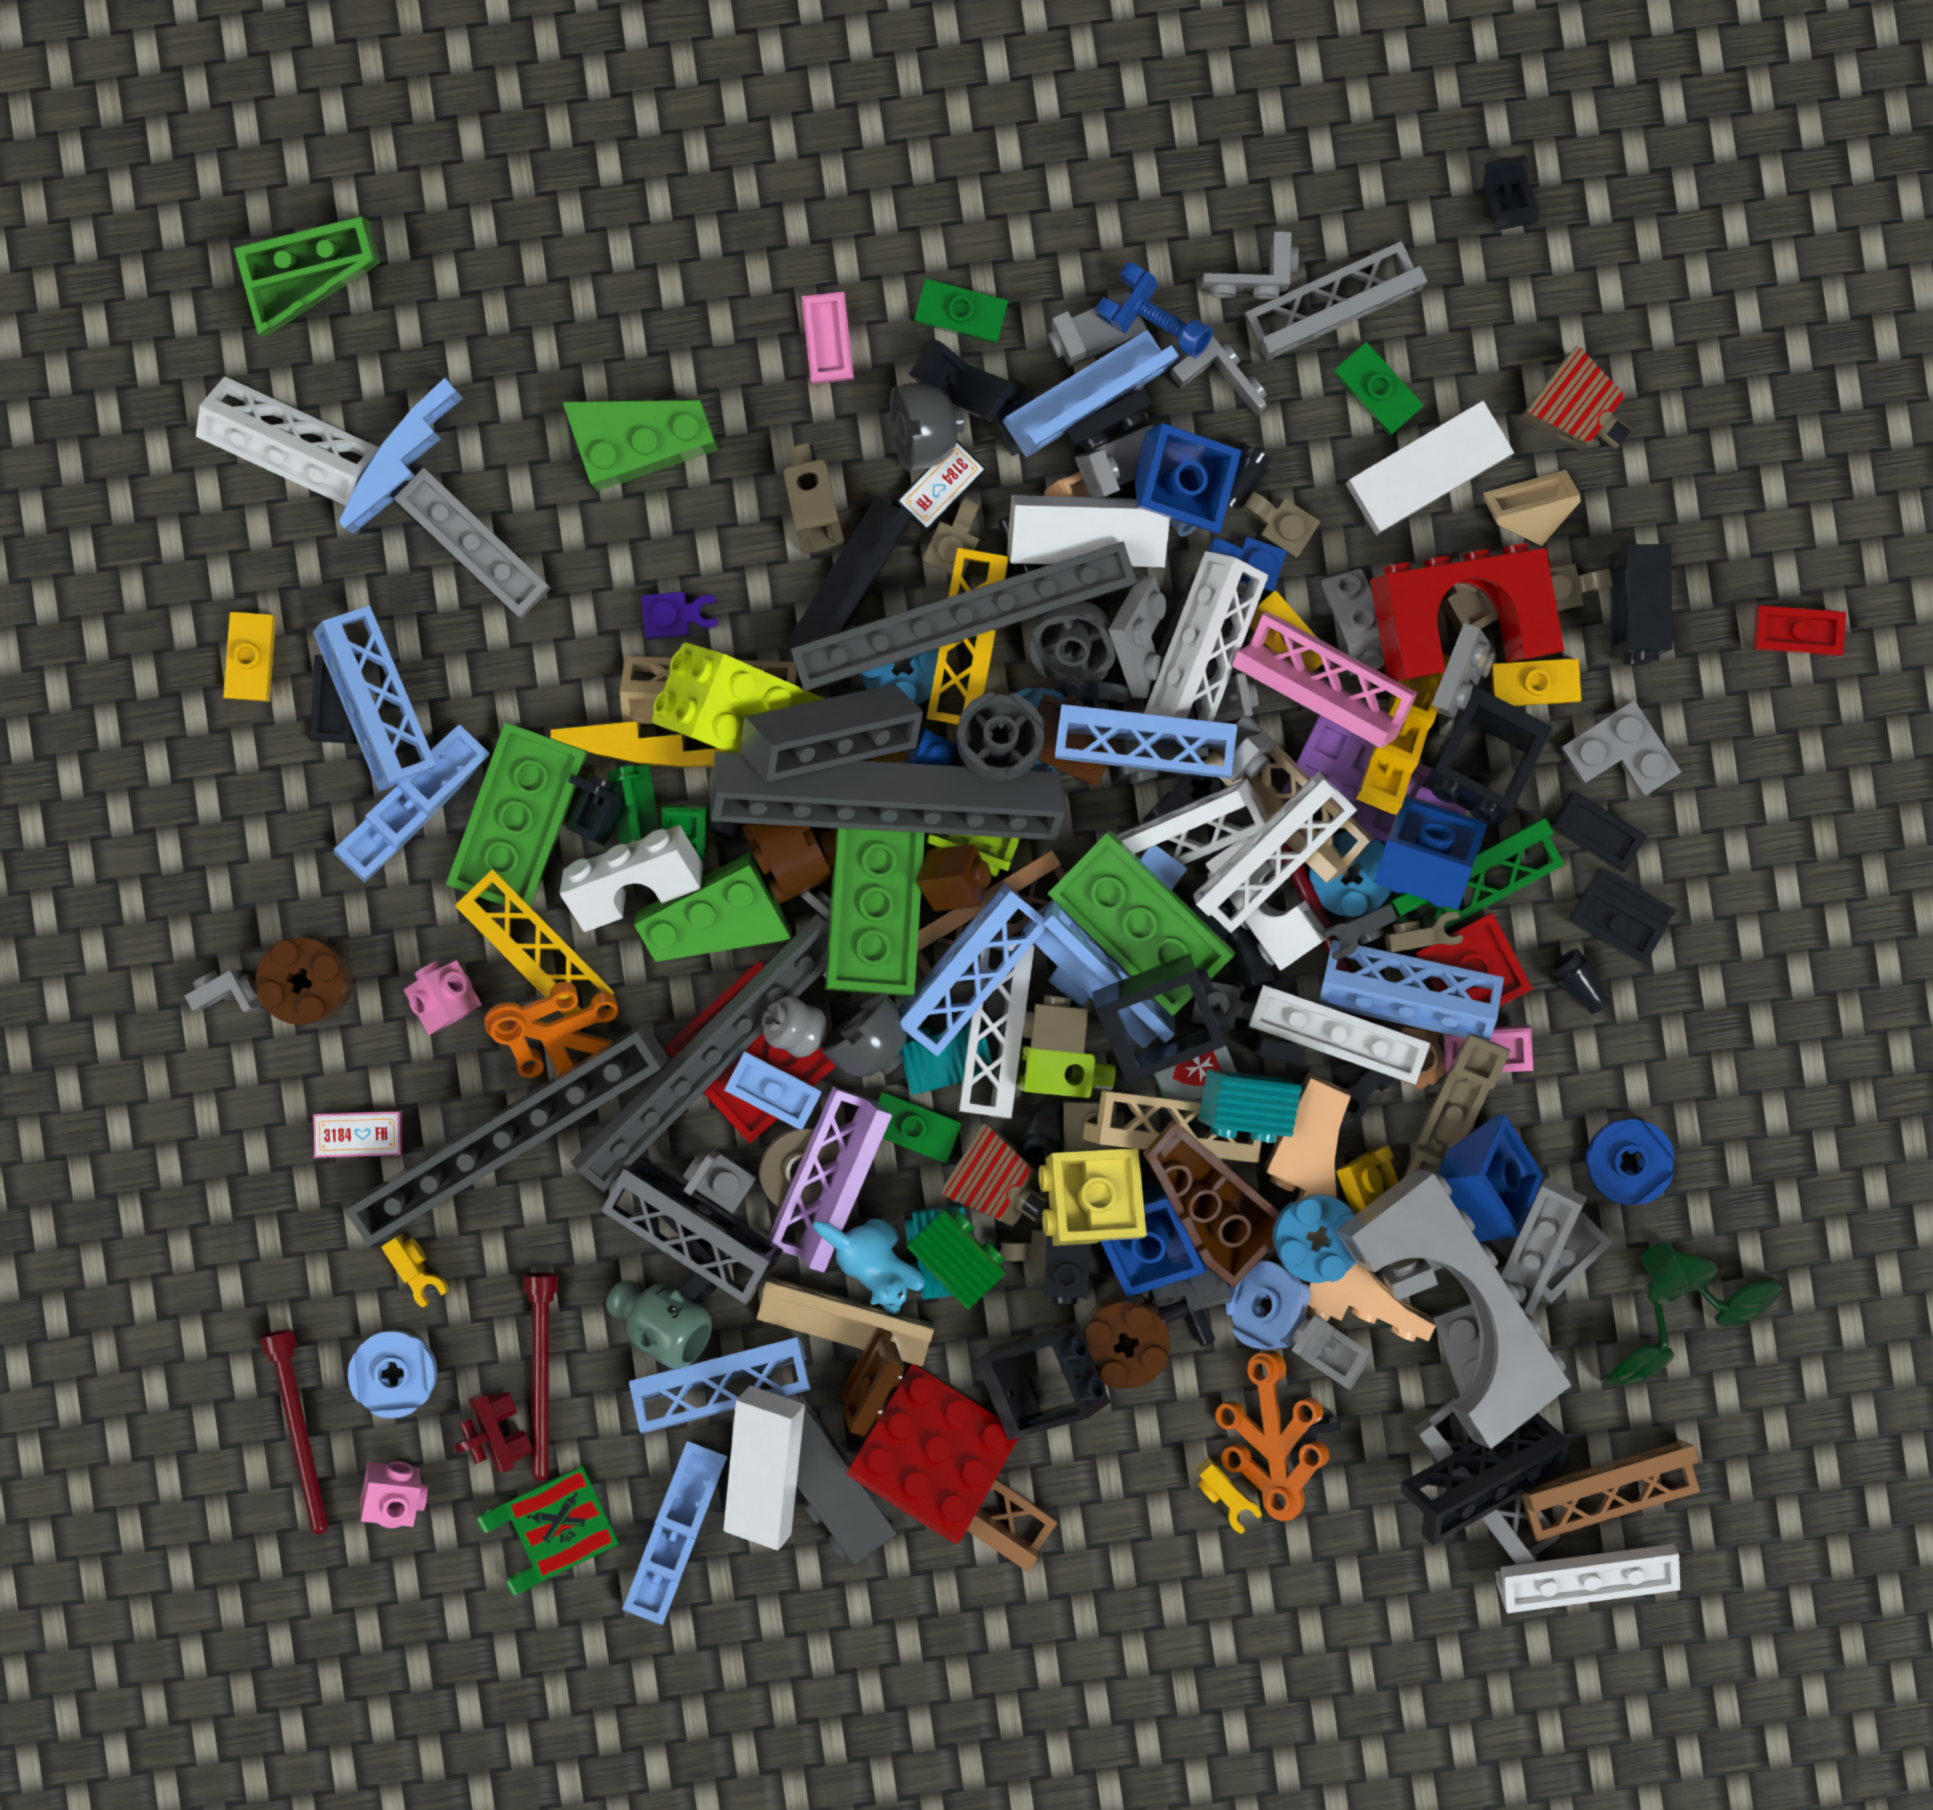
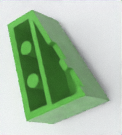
[234,217,381,336]
[563,400,719,492]
[634,852,792,962]

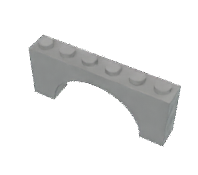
[1335,1169,1571,1449]

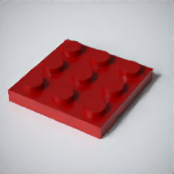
[663,960,836,1144]
[845,1364,1019,1545]

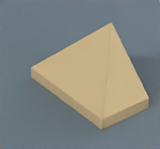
[1483,470,1581,546]

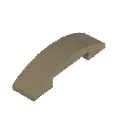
[1402,1033,1511,1179]

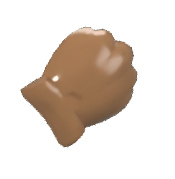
[1401,1027,1446,1089]

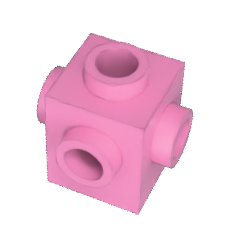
[404,960,482,1035]
[360,1461,428,1528]

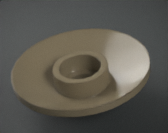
[759,1128,840,1211]

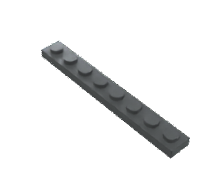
[790,541,1137,692]
[571,914,829,1192]

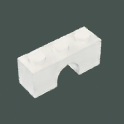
[559,825,703,932]
[1205,835,1328,971]

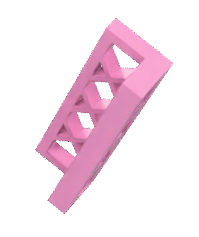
[1232,612,1417,748]

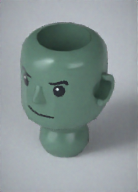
[606,1280,712,1369]

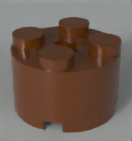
[742,823,833,904]
[256,937,354,1025]
[1083,1293,1170,1389]

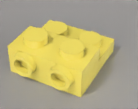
[1039,1148,1147,1246]

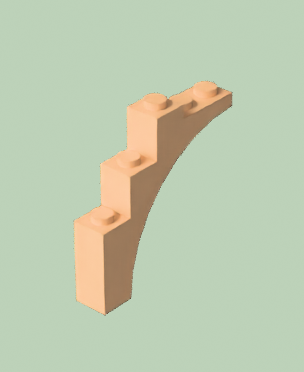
[1264,1072,1436,1342]

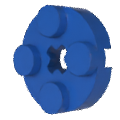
[1584,1118,1675,1205]

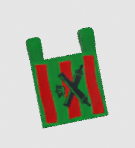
[477,1465,619,1596]

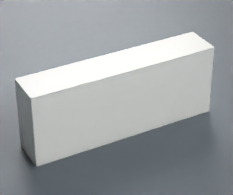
[1346,401,1514,536]
[1007,495,1170,567]
[724,1386,805,1551]

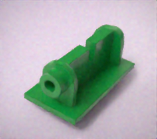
[607,765,661,845]

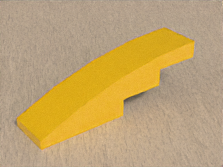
[1356,653,1451,815]
[550,721,727,769]

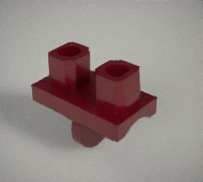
[454,1392,532,1473]

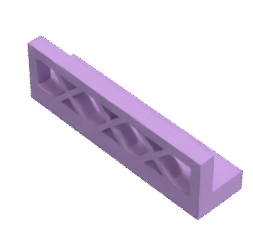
[768,1086,892,1273]

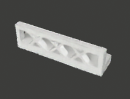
[196,376,379,506]
[1144,551,1268,722]
[1193,771,1357,933]
[1116,779,1268,865]
[958,944,1035,1119]
[1249,985,1430,1085]
[1495,1544,1680,1613]

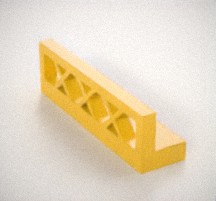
[927,548,1009,725]
[455,869,615,1031]

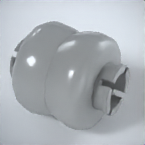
[762,996,827,1058]

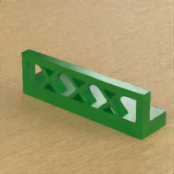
[1387,818,1565,930]

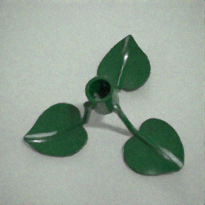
[1601,1242,1784,1385]

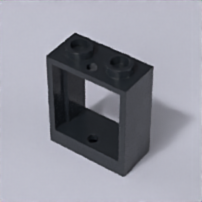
[1609,544,1673,666]
[1422,686,1553,826]
[1092,953,1229,1084]
[975,1322,1111,1440]

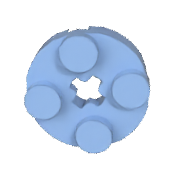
[1226,1261,1311,1350]
[348,1329,437,1418]

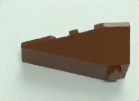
[1143,1120,1281,1288]

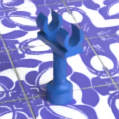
[1094,261,1213,358]

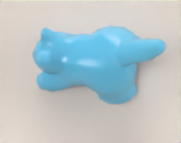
[812,1219,925,1314]

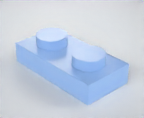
[724,1051,822,1130]

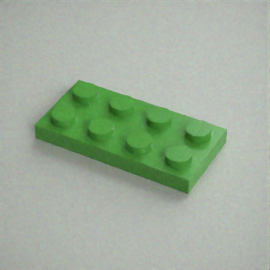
[446,722,588,913]
[825,828,925,996]
[1048,830,1236,1016]

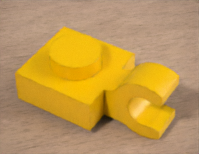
[381,1233,449,1308]
[1196,1456,1262,1534]

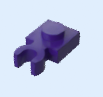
[641,592,719,640]

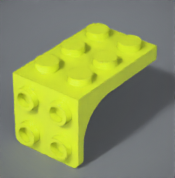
[652,643,825,753]

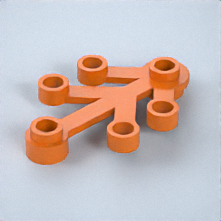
[484,982,618,1078]
[1215,1350,1329,1521]

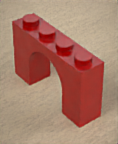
[1370,543,1565,681]

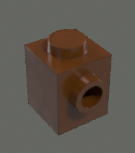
[916,844,991,911]

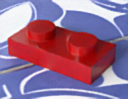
[1752,605,1846,657]

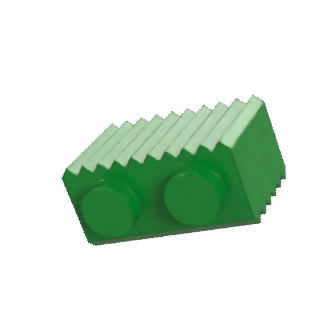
[906,1207,1006,1310]

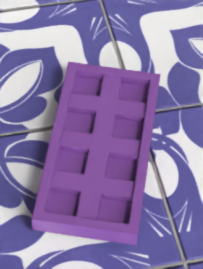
[1281,715,1466,844]

